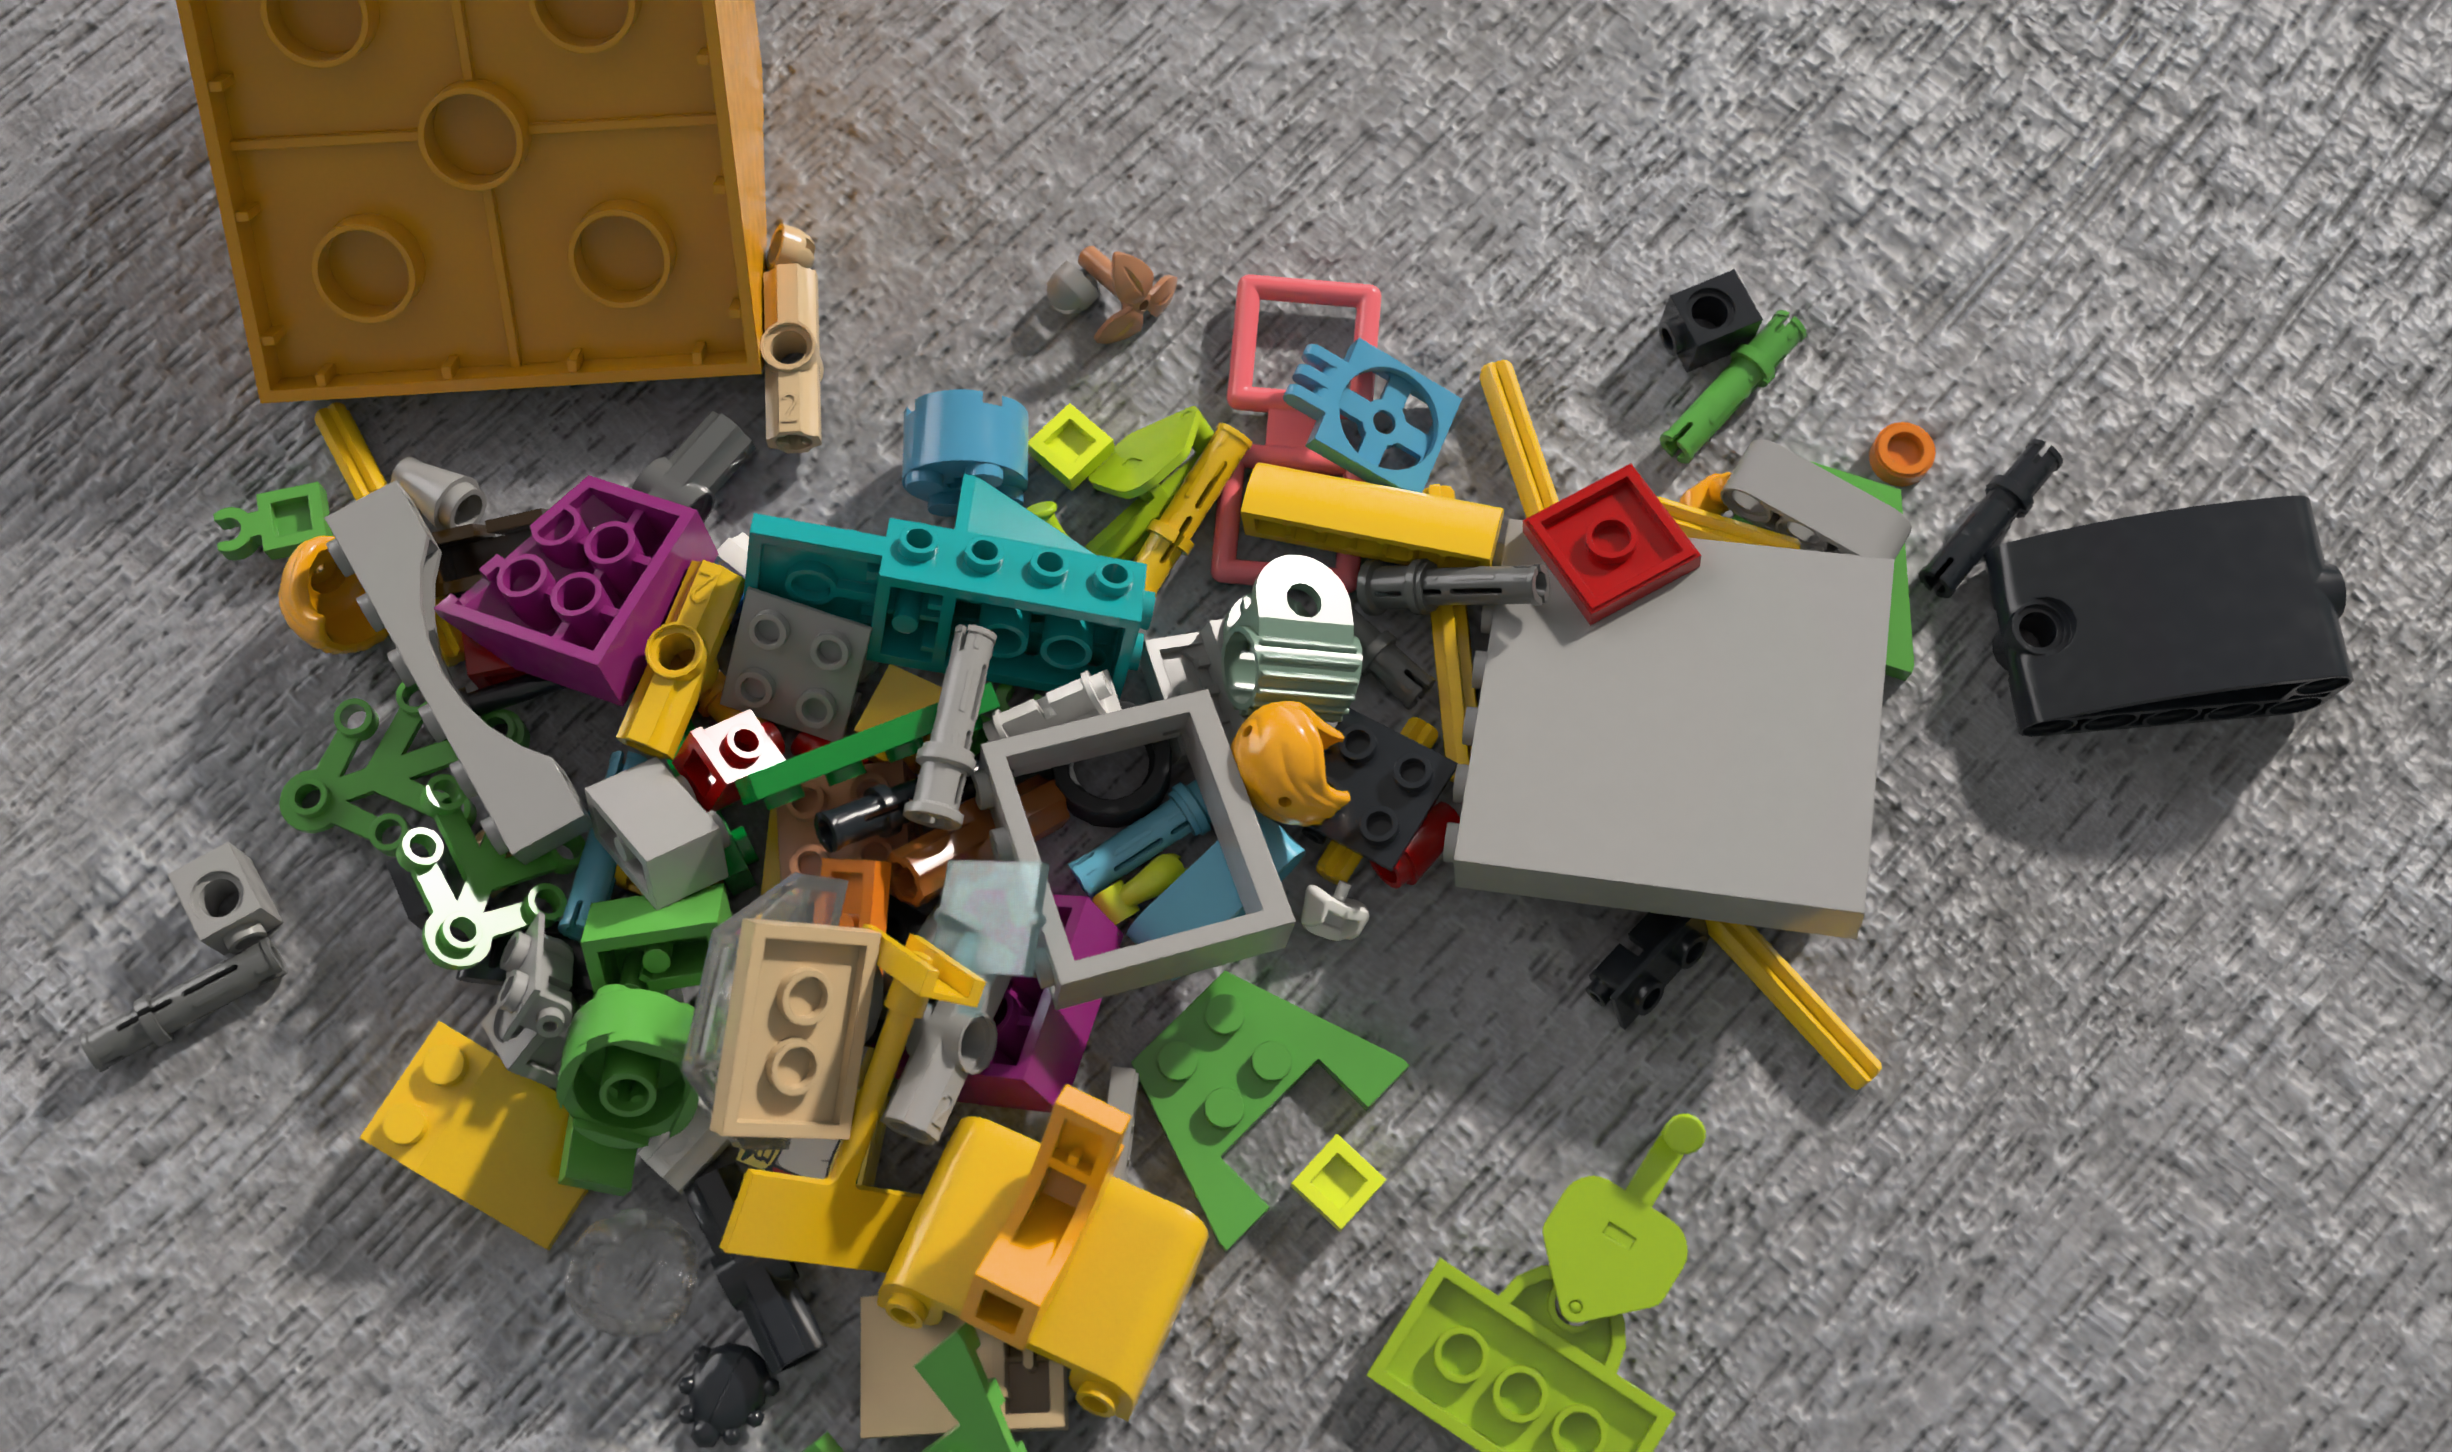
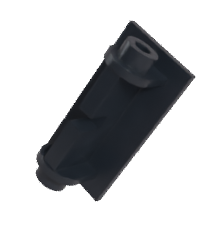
[1585,912,1710,1030]

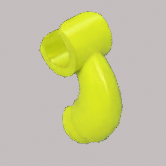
[1092,853,1188,925]

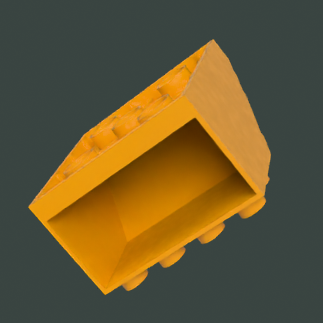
[176,0,767,404]

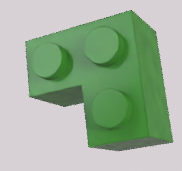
[580,883,738,1003]

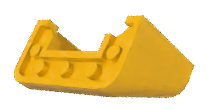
[877,1116,1208,1422]

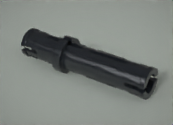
[1918,439,2063,599]
[814,753,980,853]

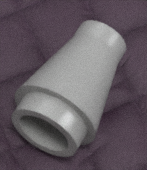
[391,457,487,531]

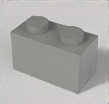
[584,757,730,911]

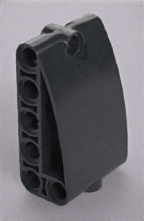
[1983,496,2354,737]

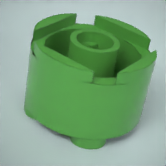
[556,984,704,1149]

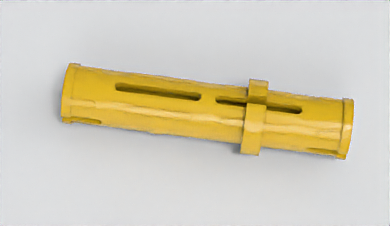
[1133,422,1253,598]

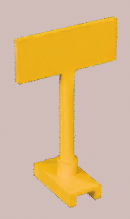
[720,924,986,1273]

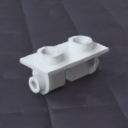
[983,669,1122,742]

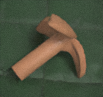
[1078,246,1178,344]

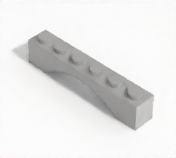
[324,480,593,865]

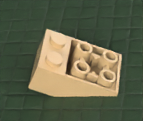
[860,1296,1069,1439]

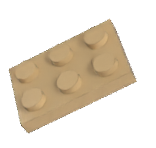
[710,918,881,1140]

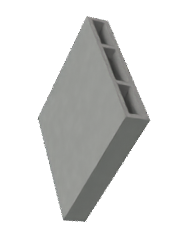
[1443,519,1895,939]

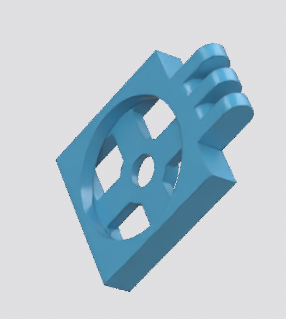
[1283,338,1462,493]

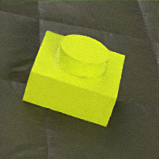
[1028,403,1115,491]
[1291,1134,1387,1232]

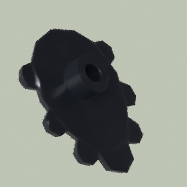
[678,1343,780,1448]

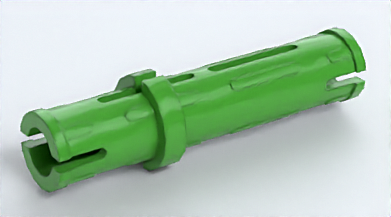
[1659,310,1807,464]

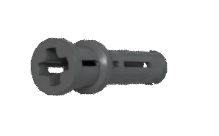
[1357,558,1550,616]

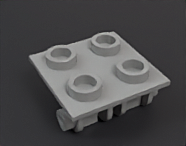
[720,587,873,742]

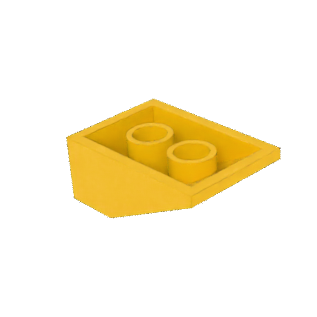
[359,1021,589,1251]

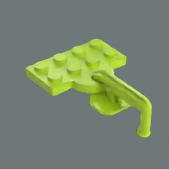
[1366,1114,1706,1452]

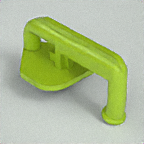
[1026,406,1214,561]

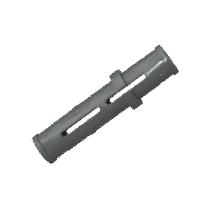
[79,937,288,1072]

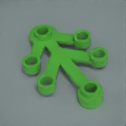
[279,682,530,857]
[396,774,586,970]

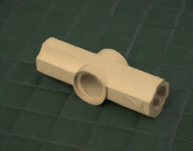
[760,263,824,454]

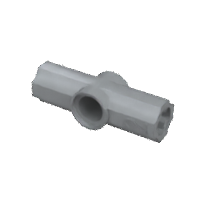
[880,933,1020,1145]

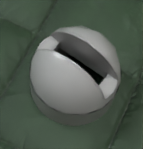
[1047,261,1100,315]

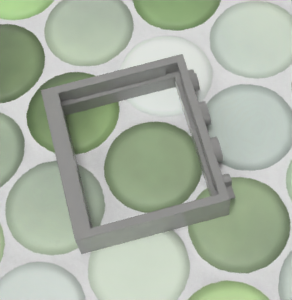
[971,689,1296,1010]

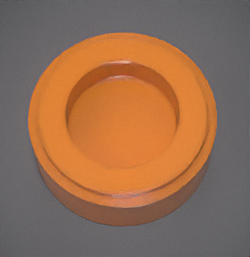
[1869,422,1936,487]

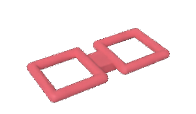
[1211,274,1381,593]

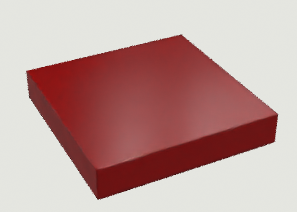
[1523,463,1701,626]

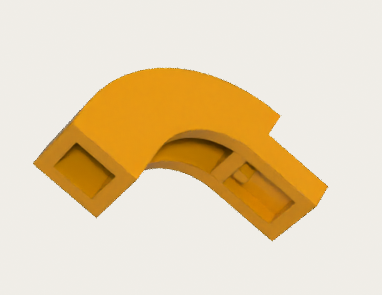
[959,1085,1132,1351]

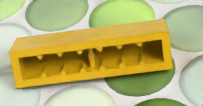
[1240,462,1504,568]

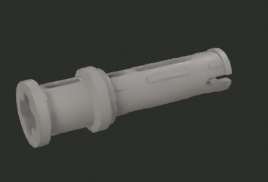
[903,624,997,830]

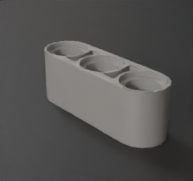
[1720,439,1912,561]

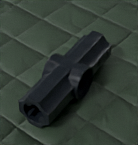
[683,1162,828,1375]

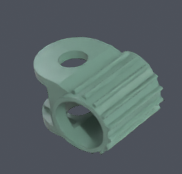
[1221,555,1362,723]

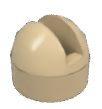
[767,223,815,270]

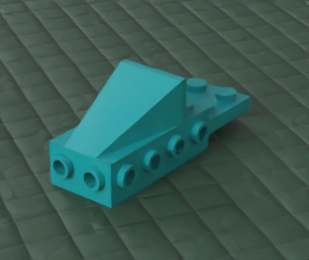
[743,474,1156,700]

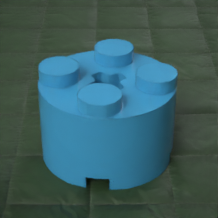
[902,389,1029,517]

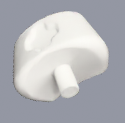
[1301,880,1370,941]

